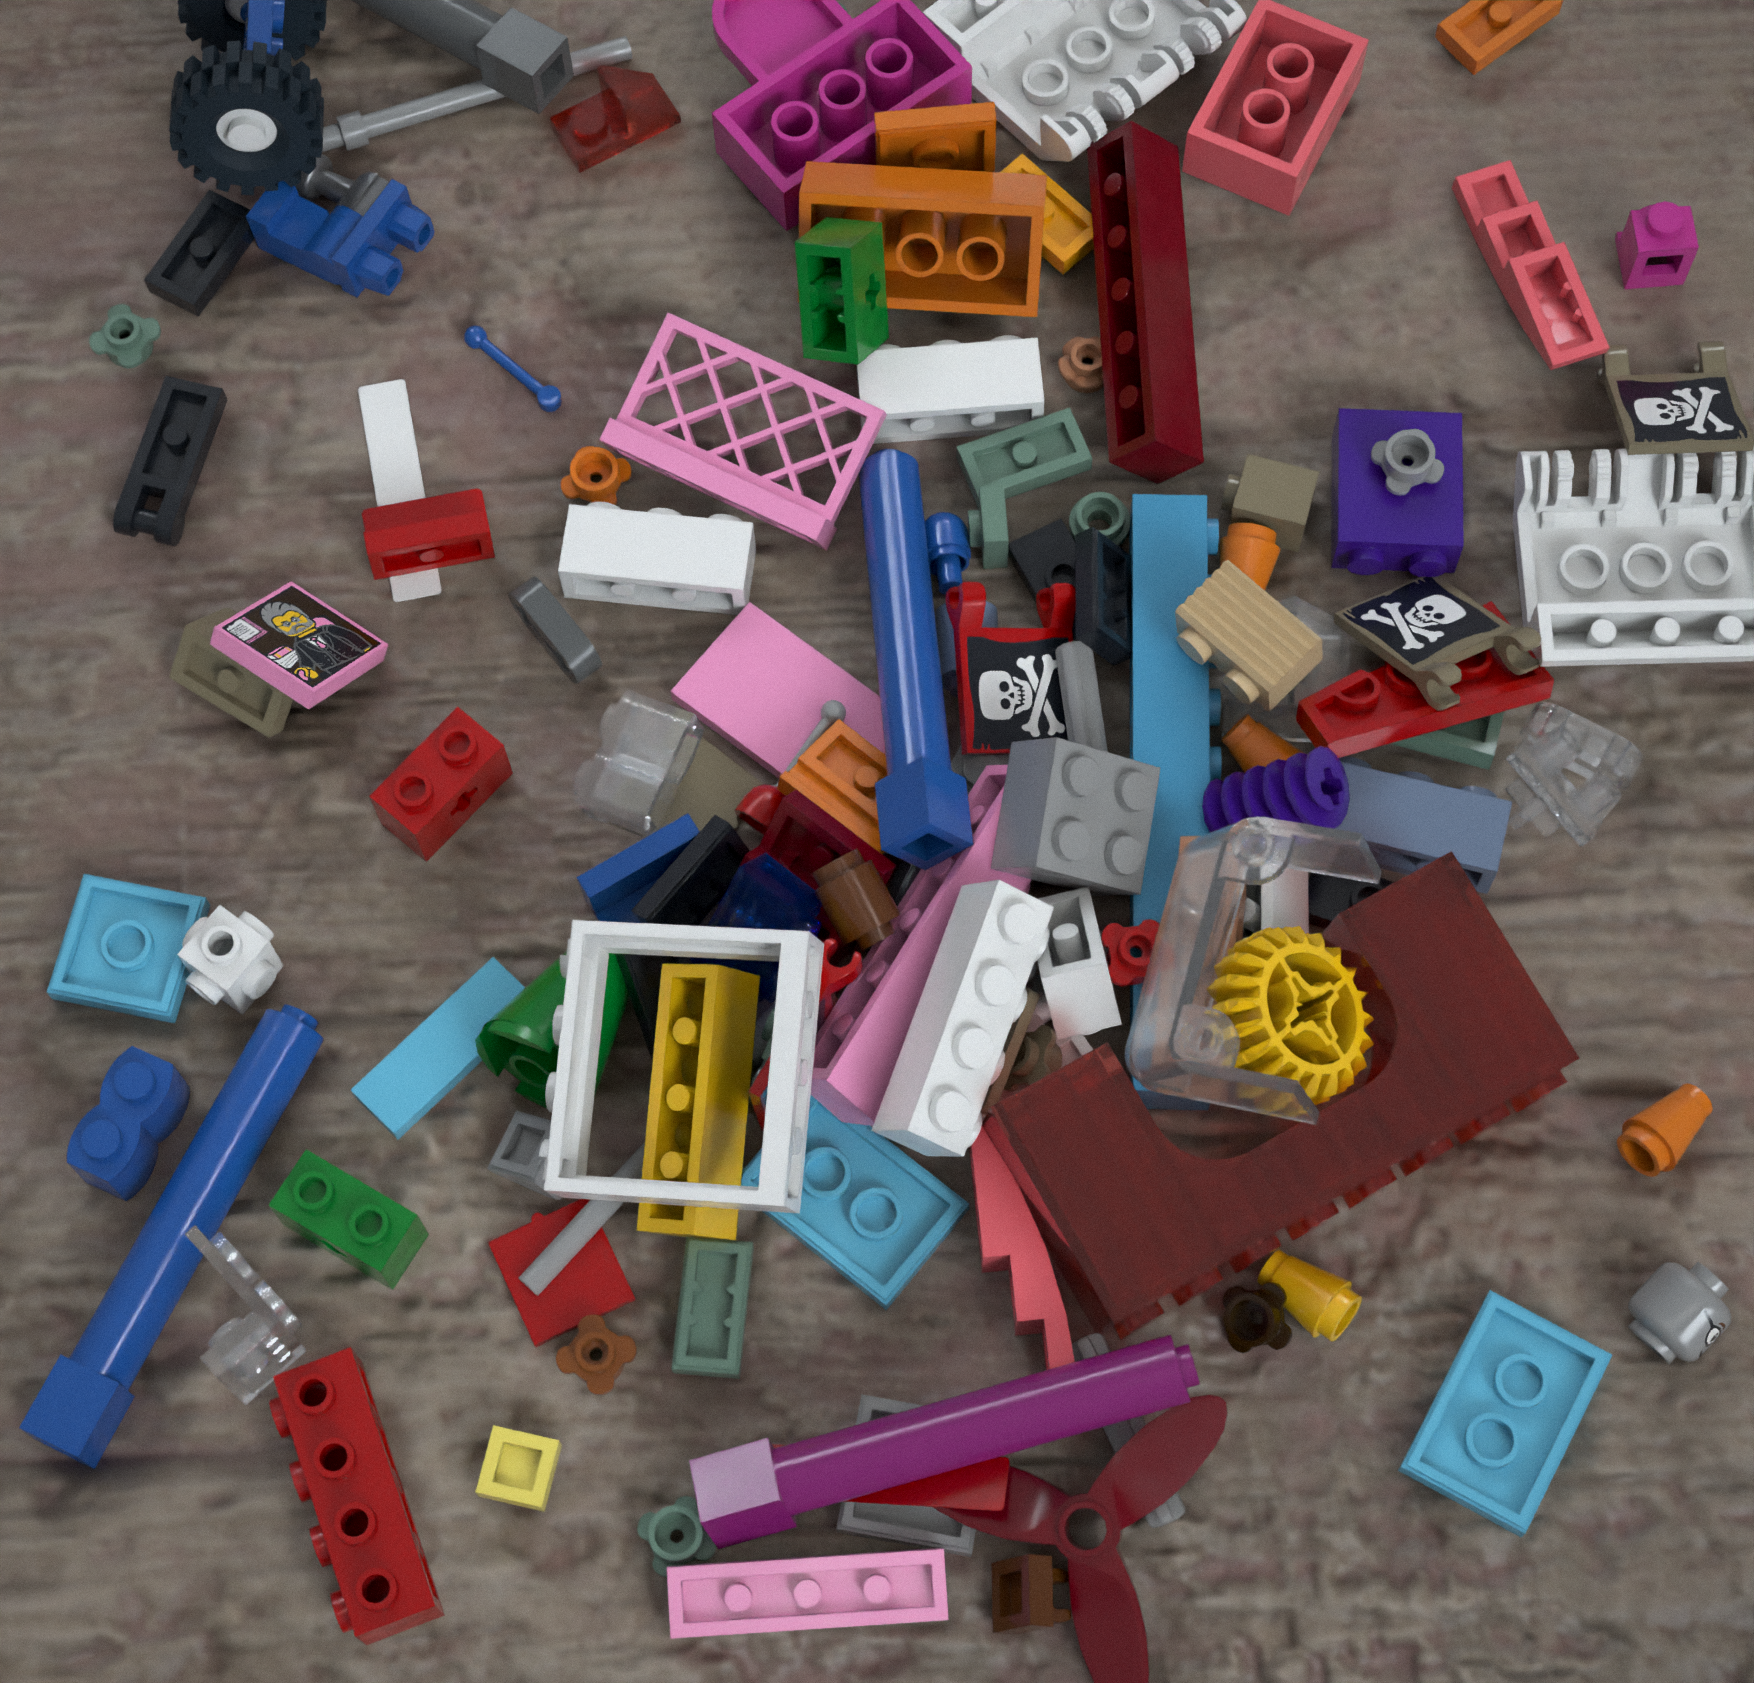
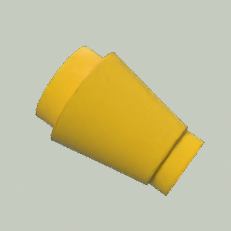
[1257,1249,1362,1342]

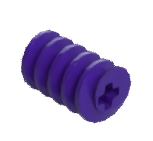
[1202,746,1350,848]

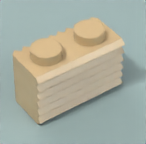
[1175,560,1323,712]

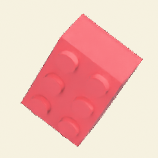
[1182,0,1369,216]

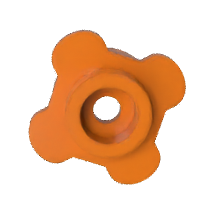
[561,446,632,505]

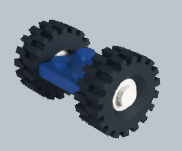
[169,0,327,195]

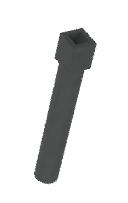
[351,0,574,114]

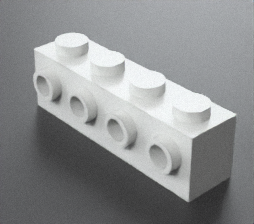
[871,880,1054,1157]

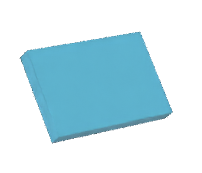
[741,1095,970,1310]
[1398,1290,1612,1537]

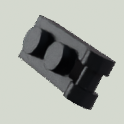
[113,376,228,546]

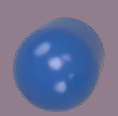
[925,512,971,595]

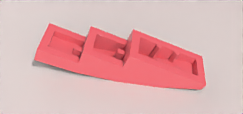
[1452,160,1610,370]
[969,1126,1075,1370]

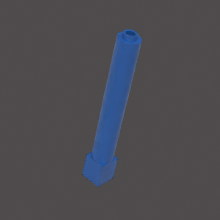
[858,449,973,871]
[19,1004,324,1469]

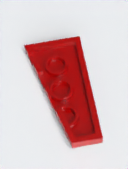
[1296,601,1554,758]

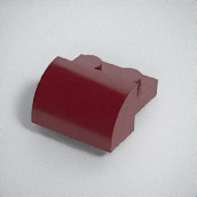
[722,790,896,966]

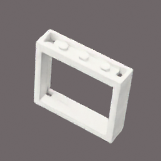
[539,920,824,1214]

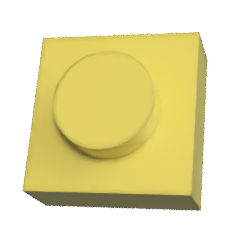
[475,1425,562,1512]

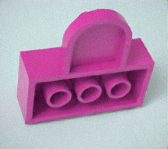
[712,0,972,231]

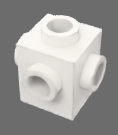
[177,905,284,1015]

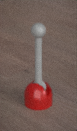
[734,700,846,835]

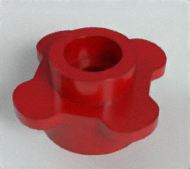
[1100,919,1169,987]

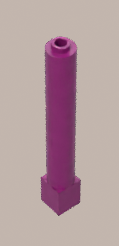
[689,1334,1200,1549]

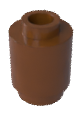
[812,848,901,951]

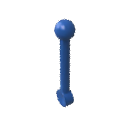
[464,325,562,412]

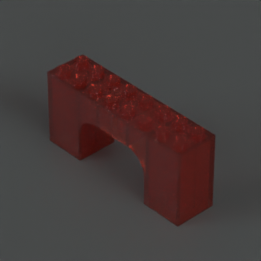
[982,851,1580,1340]

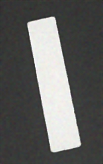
[358,379,442,602]

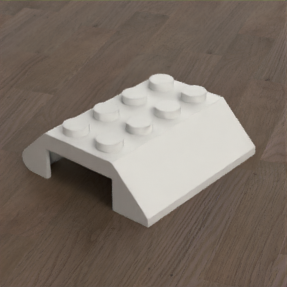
[922,0,1247,162]
[1513,448,1754,667]

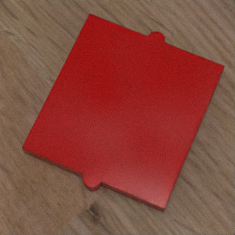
[488,1199,636,1347]

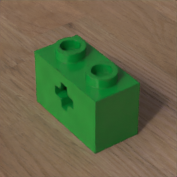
[795,217,889,365]
[268,1149,429,1290]

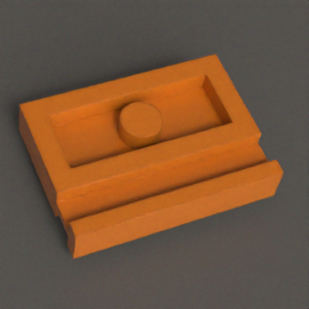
[777,719,887,855]

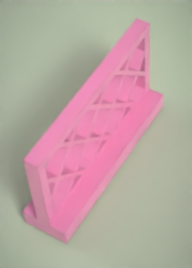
[599,313,887,551]

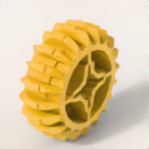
[1205,926,1374,1108]

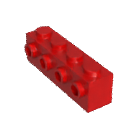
[269,1347,445,1645]

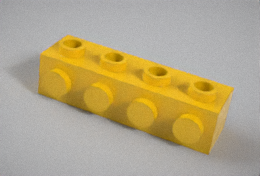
[636,964,760,1240]

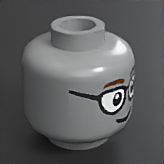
[1628,1262,1732,1364]

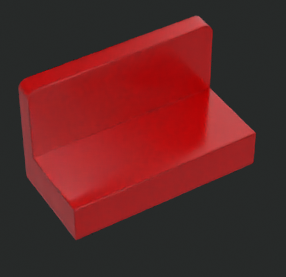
[362,488,495,580]

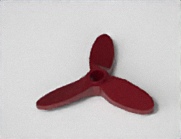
[933,1394,1228,1683]

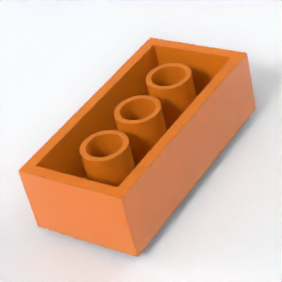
[798,161,1047,317]

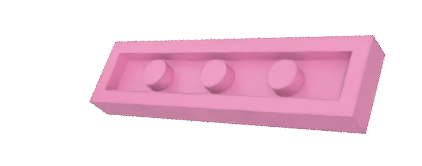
[667,1548,949,1639]

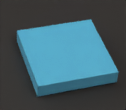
[47,874,210,1024]

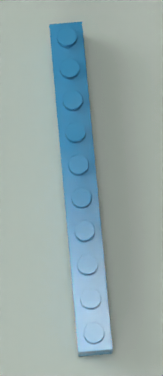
[1129,494,1222,1110]

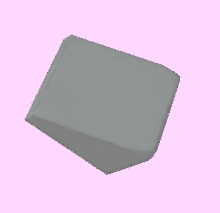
[487,1111,562,1200]

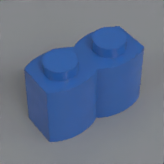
[67,1046,190,1201]

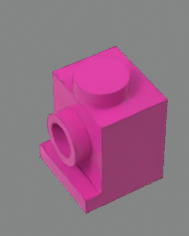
[1615,201,1699,290]

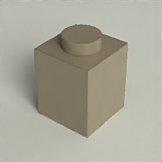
[1221,454,1320,552]

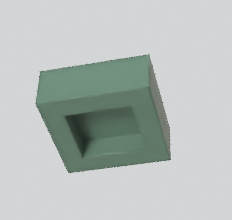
[968,485,1009,569]

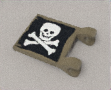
[1597,341,1754,455]
[1334,576,1541,711]

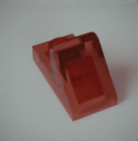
[550,65,681,173]

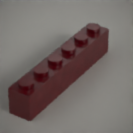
[1087,121,1204,484]

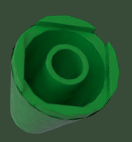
[475,950,629,1109]

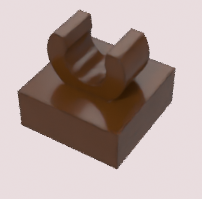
[991,1554,1071,1635]

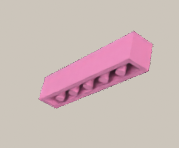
[811,765,1031,1126]

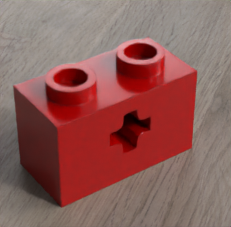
[369,706,513,862]

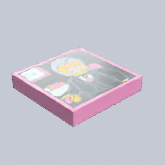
[210,581,388,709]

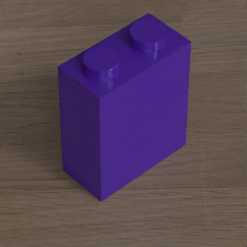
[1331,408,1464,577]

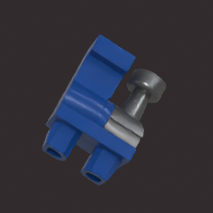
[246,154,435,298]

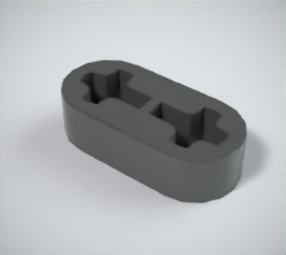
[508,576,602,684]

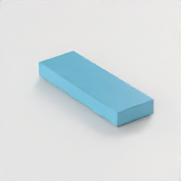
[351,957,525,1140]

